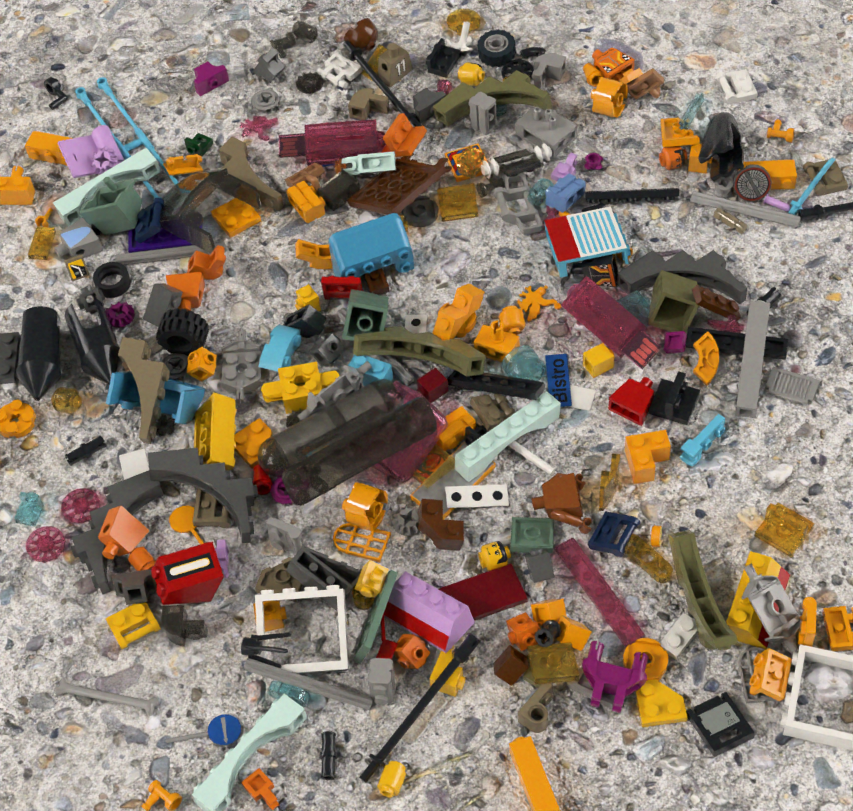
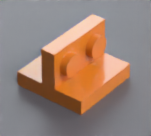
[381,113,427,157]

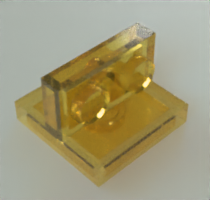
[437,183,478,222]
[754,502,815,558]

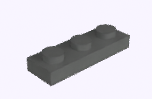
[0,332,21,384]

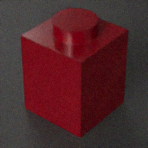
[416,367,449,404]

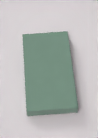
[353,570,398,664]

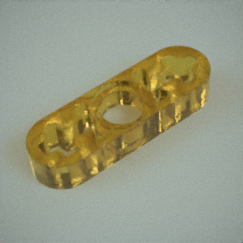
[625,534,673,583]

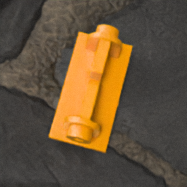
[163,154,203,176]

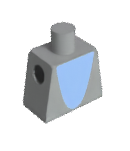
[54,218,103,258]

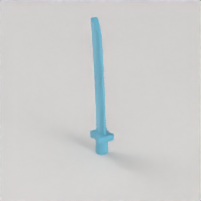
[788,157,836,215]

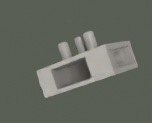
[515,106,577,158]

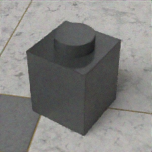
[524,547,555,583]

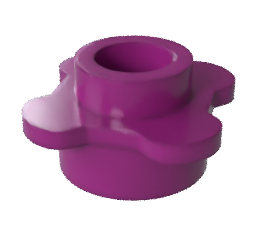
[584,153,603,170]

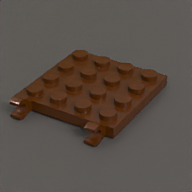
[347,153,452,215]

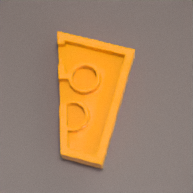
[660,117,700,147]

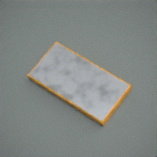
[410,442,496,519]

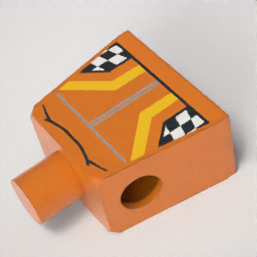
[592,48,635,81]

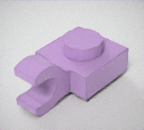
[551,153,578,181]
[215,540,229,578]

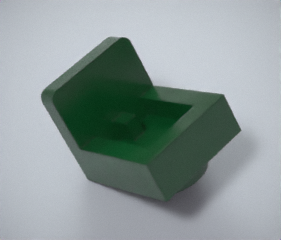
[184,133,214,156]

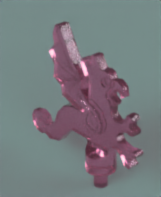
[240,116,278,141]

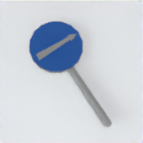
[165,714,241,746]

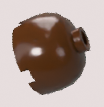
[344,18,378,52]

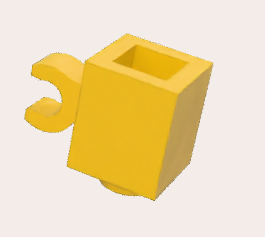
[355,560,389,598]

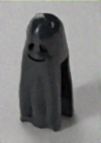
[698,112,744,182]

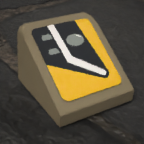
[64,254,89,281]

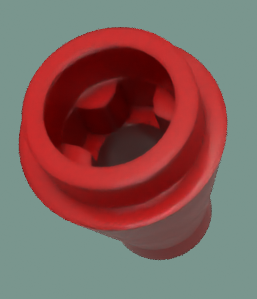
[253,464,273,495]

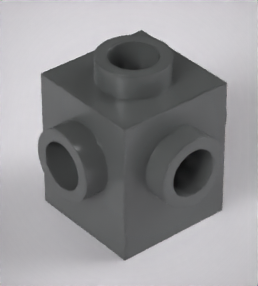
[76,285,105,314]
[309,333,345,366]

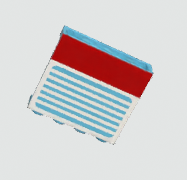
[544,207,631,278]

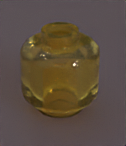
[51,387,82,414]

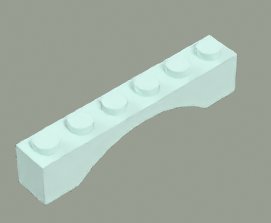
[53,148,161,227]
[455,391,561,482]
[192,693,307,811]

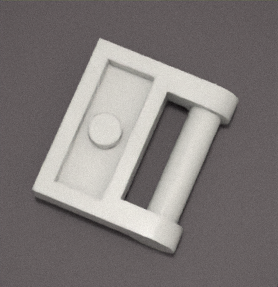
[716,69,758,104]

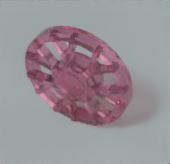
[61,488,100,523]

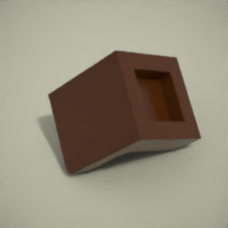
[493,645,529,686]

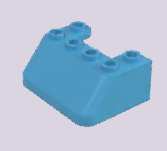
[328,213,414,277]

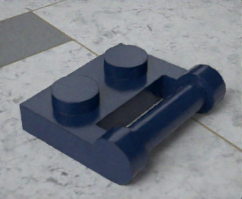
[135,198,164,244]
[588,511,641,557]

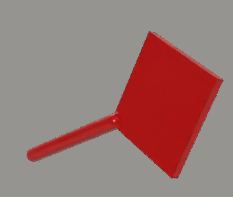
[376,614,398,660]

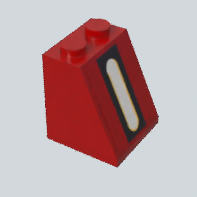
[151,542,224,605]

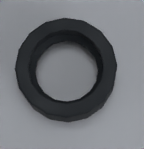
[93,262,131,298]

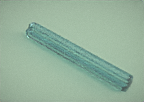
[679,93,704,130]

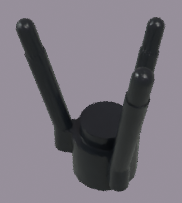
[241,633,291,668]

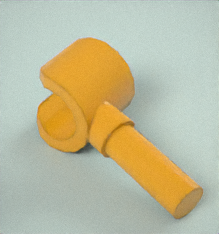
[35,208,53,228]

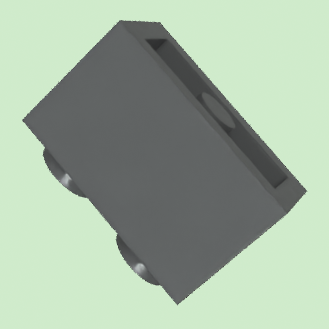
[143,283,183,327]

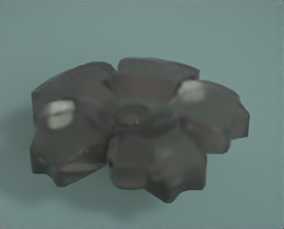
[155,415,177,437]

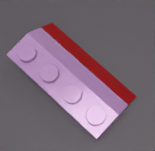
[384,571,475,653]

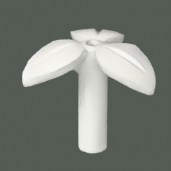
[446,22,473,52]

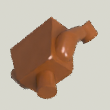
[532,473,592,534]

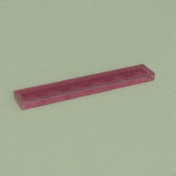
[555,538,645,648]

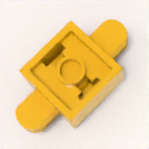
[261,361,340,414]

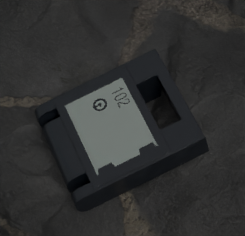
[686,692,754,757]

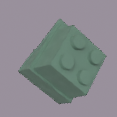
[79,177,142,235]

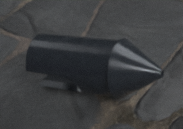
[64,298,123,385]
[16,306,61,401]

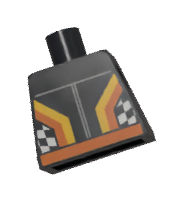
[572,254,619,287]

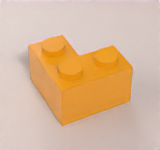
[624,430,671,484]

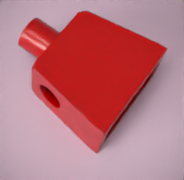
[608,377,654,426]

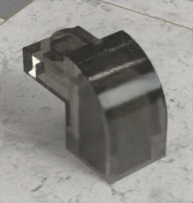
[161,605,208,646]

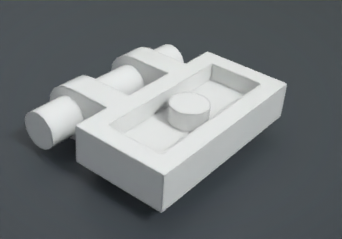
[317,52,362,88]

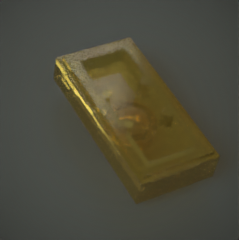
[28,227,56,260]

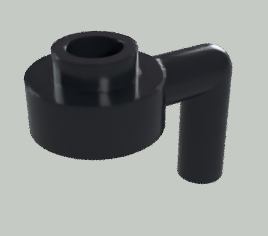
[44,77,68,110]

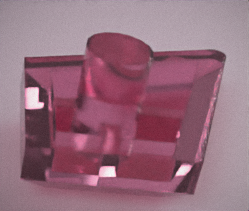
[707,315,744,333]

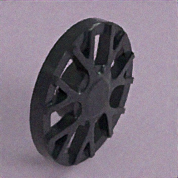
[501,59,534,80]

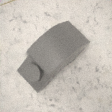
[532,53,566,89]

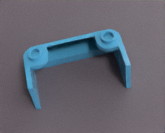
[106,371,205,424]

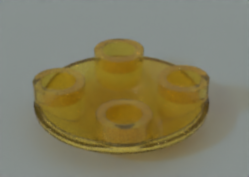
[447,9,480,36]

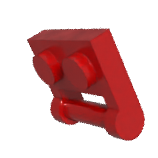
[321,276,363,300]

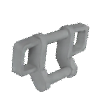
[493,173,542,235]

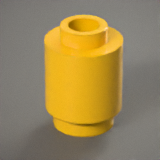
[377,761,406,798]

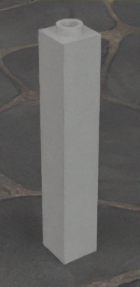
[735,300,770,418]

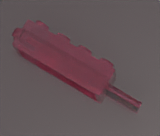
[279,119,386,166]
[561,276,662,370]

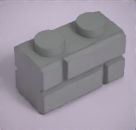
[469,92,497,135]
[368,658,396,705]

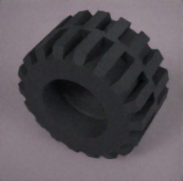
[156,308,209,356]

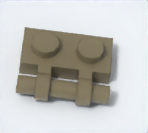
[470,394,516,431]

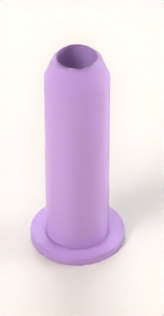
[763,194,791,211]

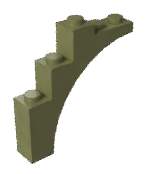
[433,70,552,127]
[353,326,486,376]
[668,530,738,650]

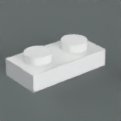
[660,613,698,660]

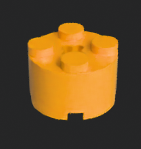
[591,77,628,118]
[342,482,388,530]

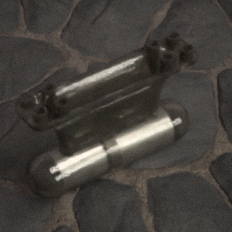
[257,379,437,506]

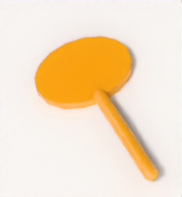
[169,506,204,544]

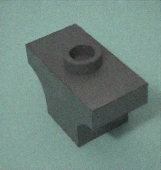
[253,47,285,83]
[413,88,447,123]
[113,569,157,605]

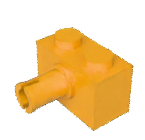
[0,166,35,205]
[474,320,520,365]

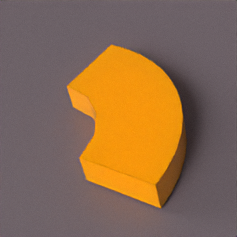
[693,331,719,386]

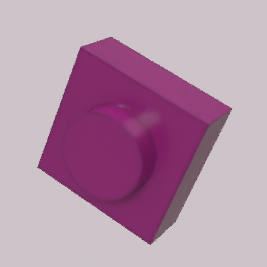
[663,331,687,354]

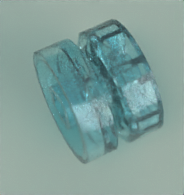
[502,345,546,381]

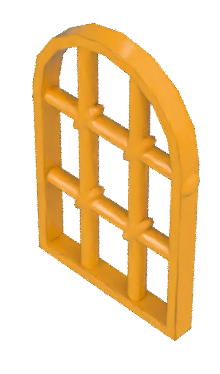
[333,523,391,562]

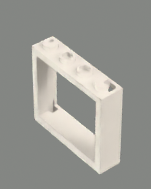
[255,585,350,673]
[780,644,853,751]

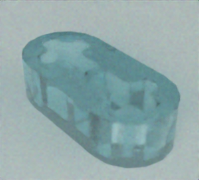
[527,178,554,206]
[267,681,310,707]

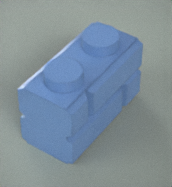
[545,173,586,213]

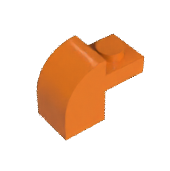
[187,245,226,280]

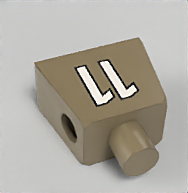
[378,43,413,87]

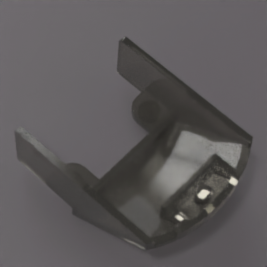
[160,168,262,254]

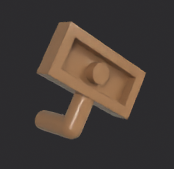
[627,68,664,99]
[285,162,325,197]

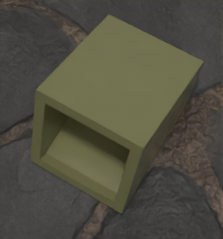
[648,270,699,333]

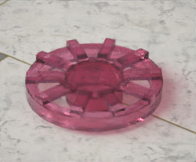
[26,526,66,563]

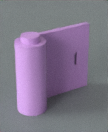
[57,125,124,178]

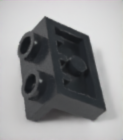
[426,38,461,78]

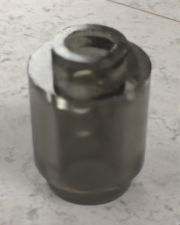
[292,21,318,43]

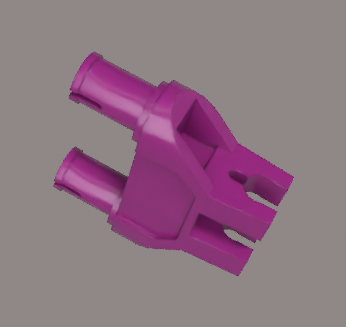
[582,641,649,713]

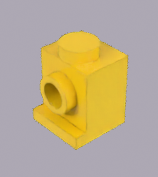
[295,284,321,312]

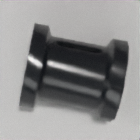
[535,620,561,647]

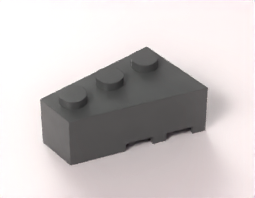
[286,546,362,611]

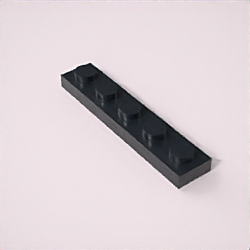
[585,188,679,203]
[686,327,788,360]
[447,370,545,400]

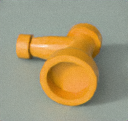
[767,119,795,143]
[141,780,182,811]

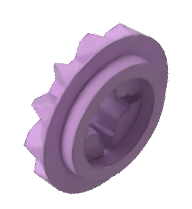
[91,146,118,175]

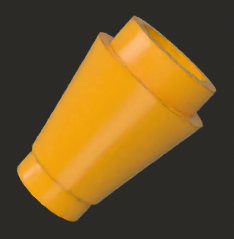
[583,63,603,87]

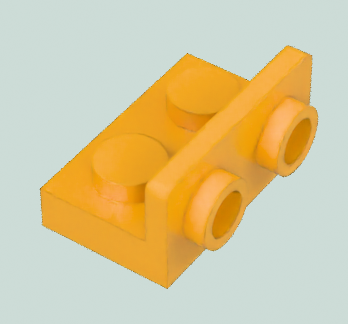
[749,648,792,701]

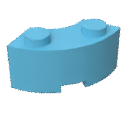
[259,324,302,372]

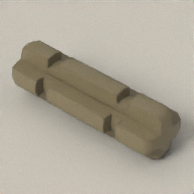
[713,208,747,234]

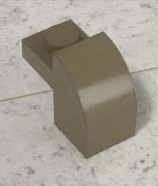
[348,88,390,121]

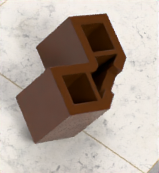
[418,499,464,551]

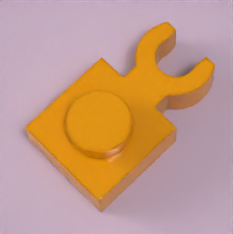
[619,68,643,84]

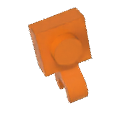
[241,768,280,811]

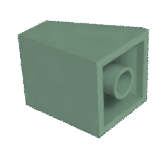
[342,289,389,341]

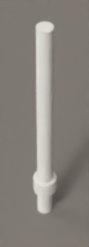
[457,403,556,476]

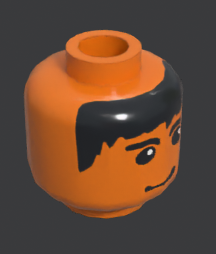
[659,146,688,170]

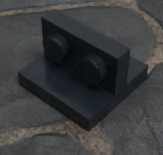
[649,371,700,425]

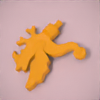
[517,285,561,322]

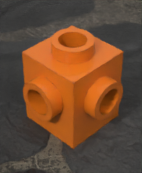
[506,612,540,651]
[394,634,431,669]

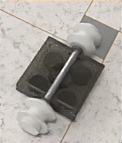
[481,143,552,179]

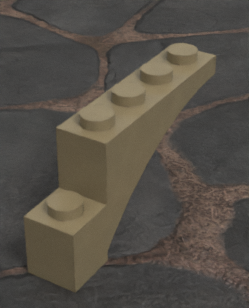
[219,137,283,211]
[118,337,170,444]

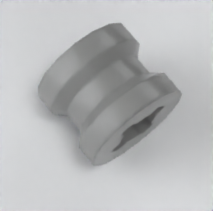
[714,177,733,199]

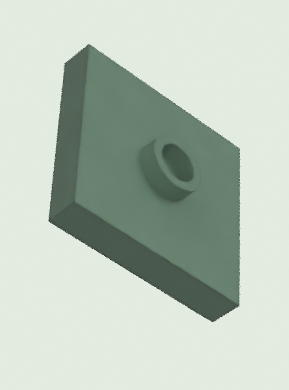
[510,517,554,553]

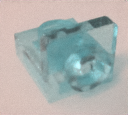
[14,492,44,526]

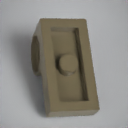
[517,680,553,733]

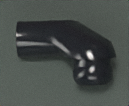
[520,47,546,58]

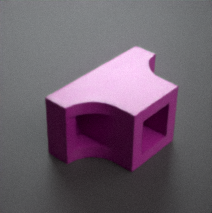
[194,61,229,96]

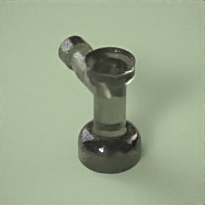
[269,31,296,58]
[476,174,505,198]

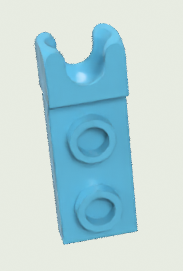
[679,414,725,467]

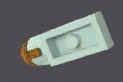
[335,152,396,176]

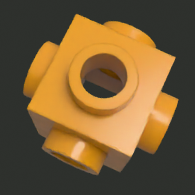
[187,347,217,382]

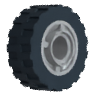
[477,29,516,67]

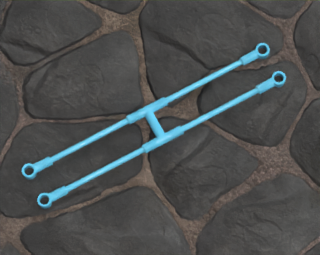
[75,77,195,217]

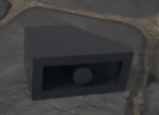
[283,305,326,338]

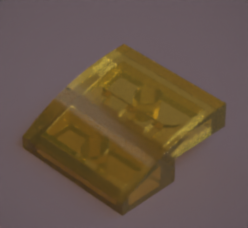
[599,454,620,511]

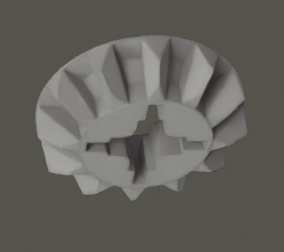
[251,90,280,113]
[392,505,420,536]

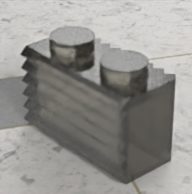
[318,169,360,211]

